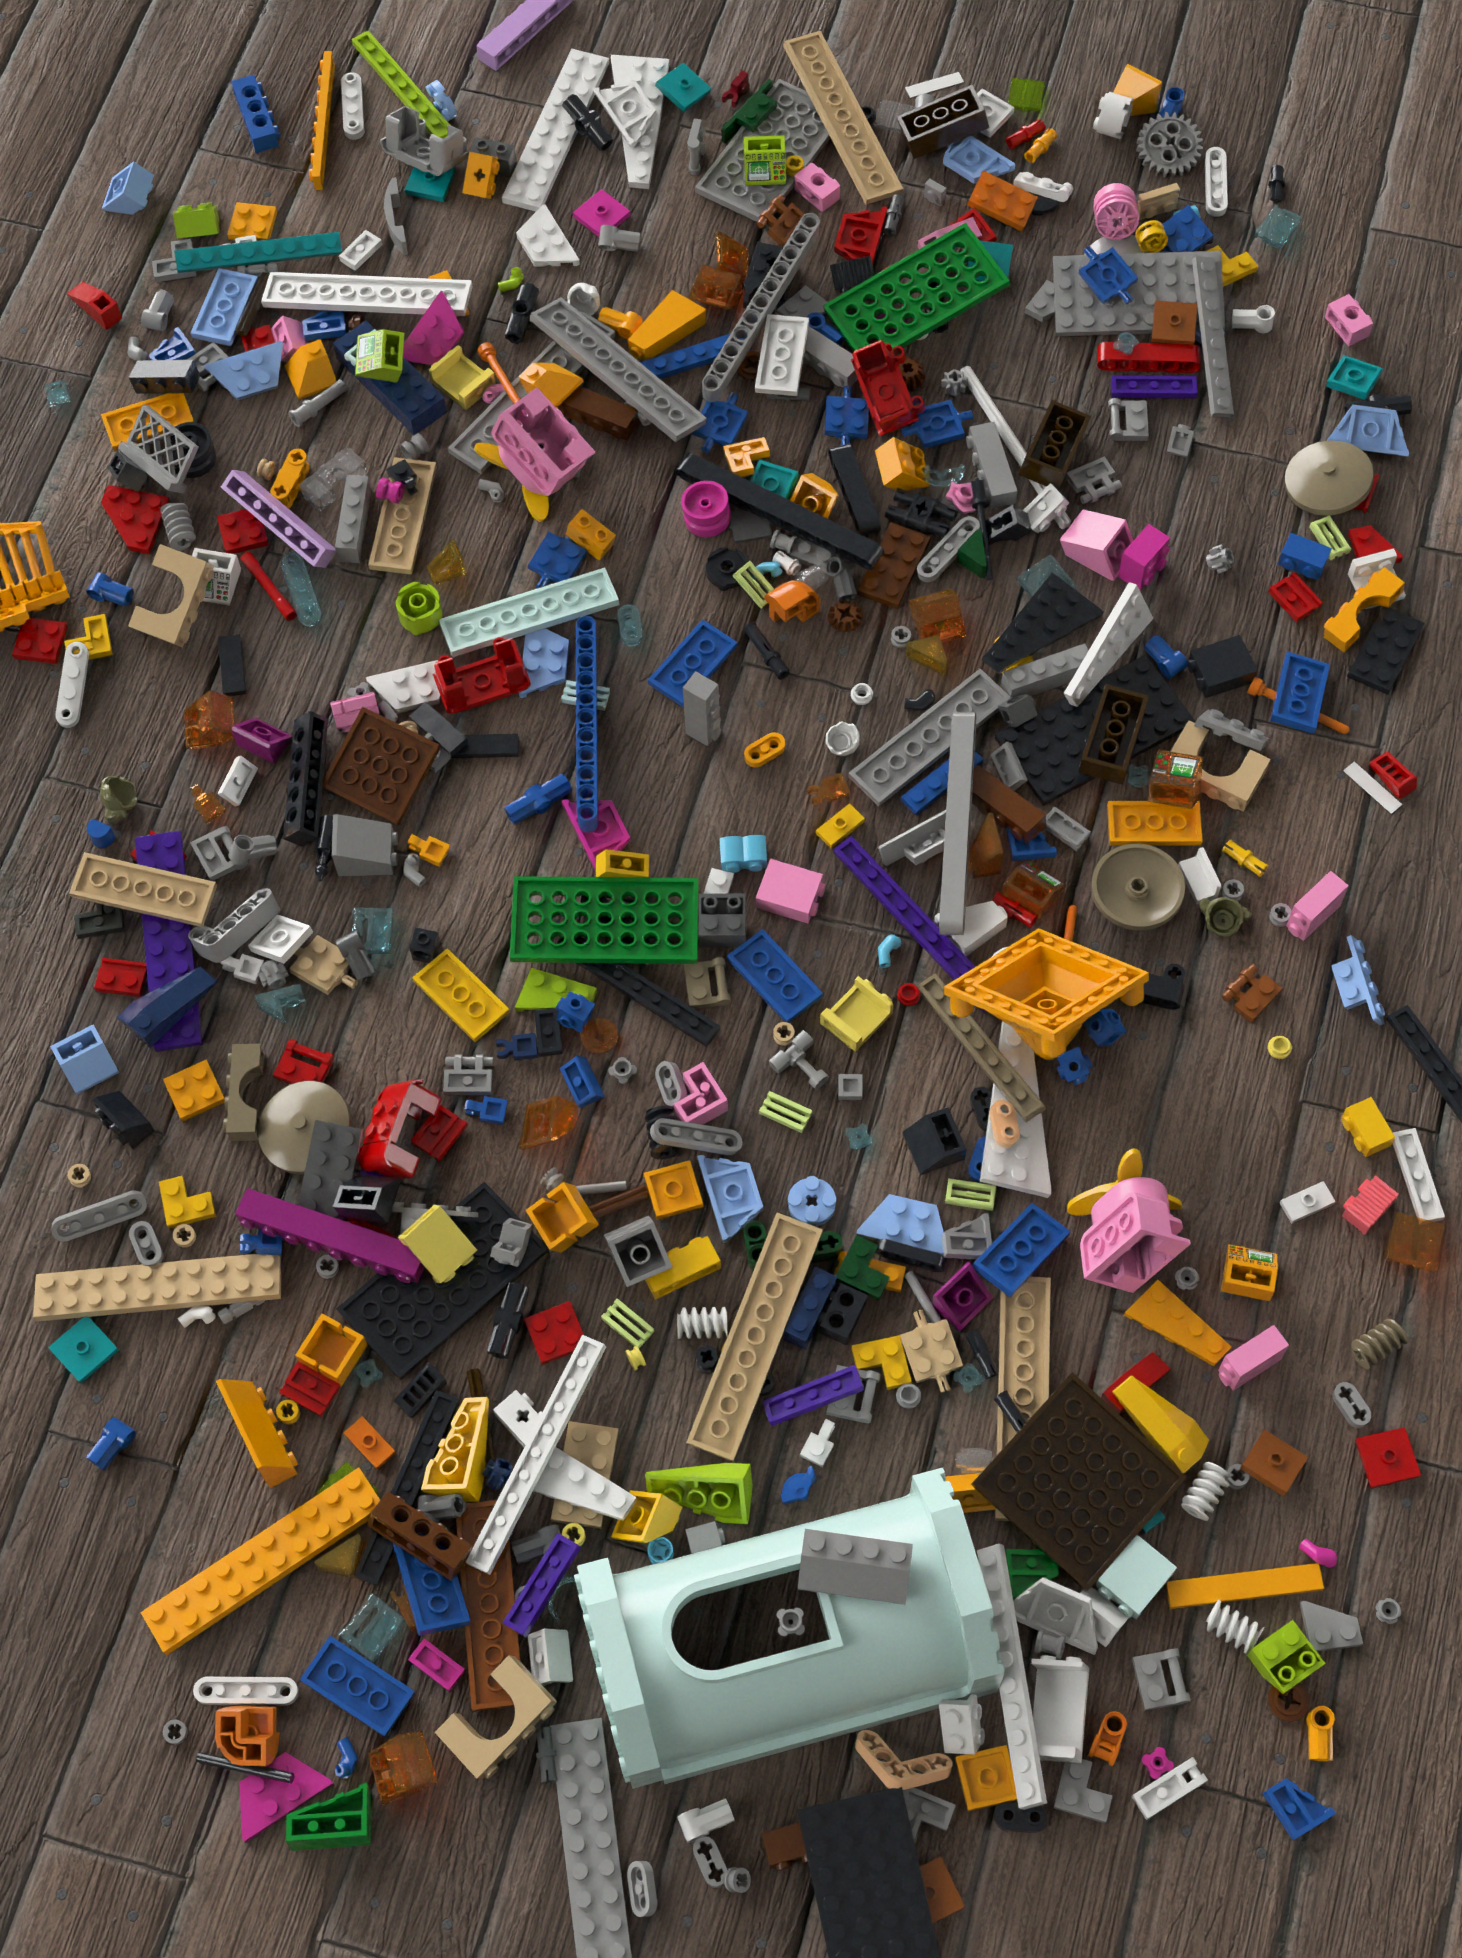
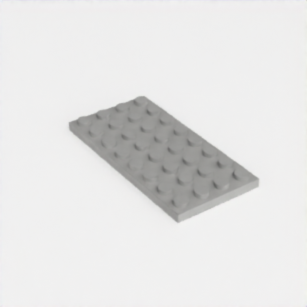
[695,79,831,222]
[1053,251,1225,336]

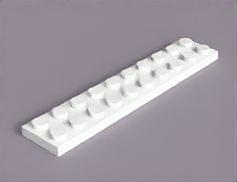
[502,49,609,211]
[261,272,473,316]

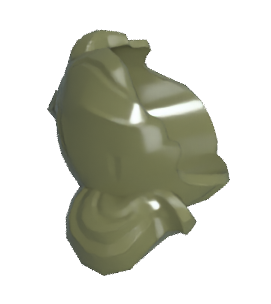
[100,776,137,825]
[1199,897,1253,936]

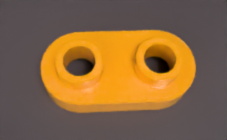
[744,732,785,768]

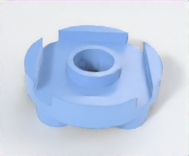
[425,80,457,121]
[788,1176,836,1226]

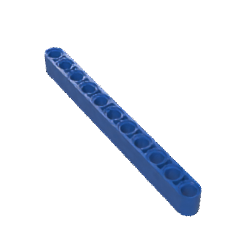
[576,616,599,833]

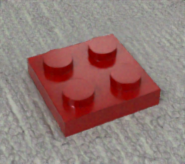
[217,509,269,554]
[12,618,68,664]
[524,1301,584,1365]

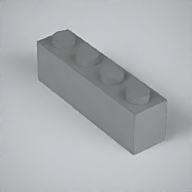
[803,326,858,389]
[966,422,1017,508]
[335,475,372,563]
[1001,644,1089,698]
[683,671,721,746]

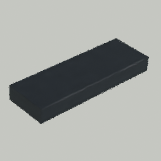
[218,634,246,697]
[409,702,469,757]
[450,734,519,758]

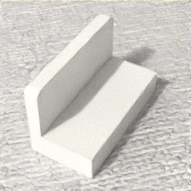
[1178,847,1221,905]
[1080,1587,1128,1647]
[528,1629,573,1686]

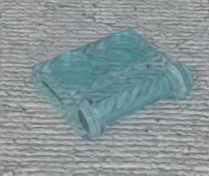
[352,908,394,954]
[337,1593,406,1662]

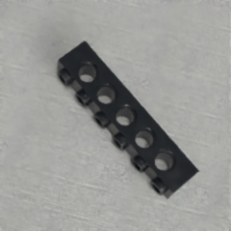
[283,711,328,847]

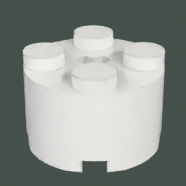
[1093,92,1133,139]

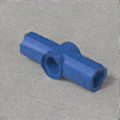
[504,774,572,825]

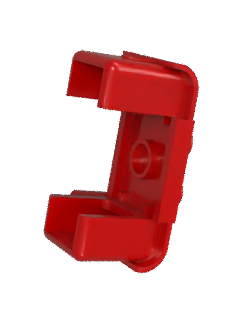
[851,340,925,437]
[432,637,531,714]
[358,1079,441,1180]

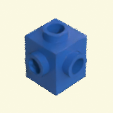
[556,991,595,1033]
[1084,1009,1127,1046]
[1056,1047,1093,1085]

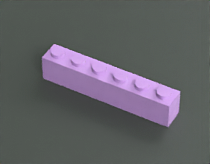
[476,0,574,71]
[221,470,336,568]

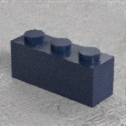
[783,1267,837,1350]

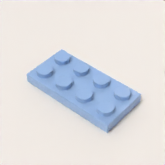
[191,268,258,346]

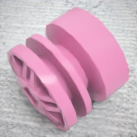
[1093,183,1139,240]

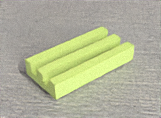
[1310,515,1351,560]
[733,561,774,609]
[759,1091,812,1133]
[945,1178,996,1211]
[601,1299,654,1348]

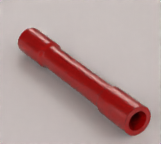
[240,552,297,621]

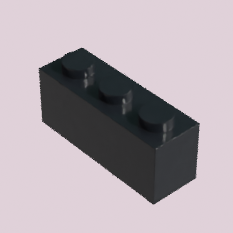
[128,360,201,394]

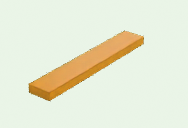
[1165,1563,1324,1609]

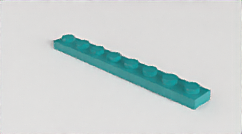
[174,232,342,273]

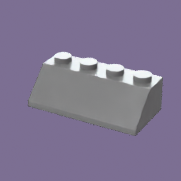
[798,1529,913,1605]

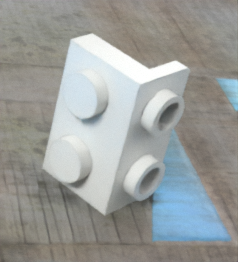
[1023,483,1069,533]
[939,1694,985,1755]

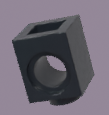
[409,927,441,963]

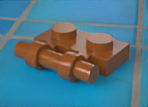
[756,194,805,247]
[1221,964,1282,1023]

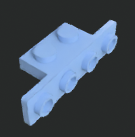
[1331,935,1385,1025]

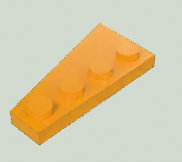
[1123,1280,1232,1366]

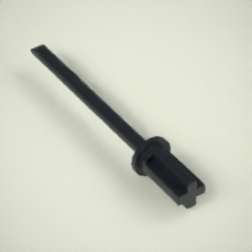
[971,478,993,580]

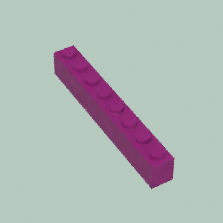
[235,1188,425,1283]

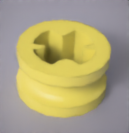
[625,1345,646,1371]
[562,1523,585,1546]

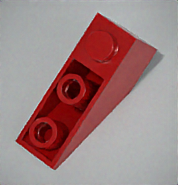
[67,282,122,331]

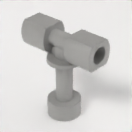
[769,1030,829,1090]

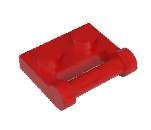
[273,1039,334,1084]

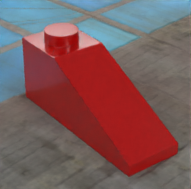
[1101,1352,1171,1416]

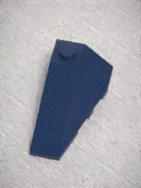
[116,967,217,1048]

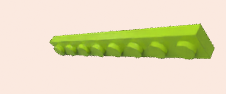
[352,30,450,139]

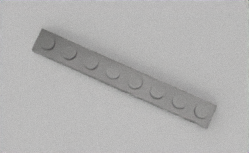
[1192,256,1234,417]

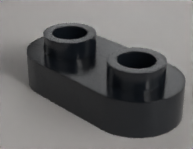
[994,1802,1048,1833]

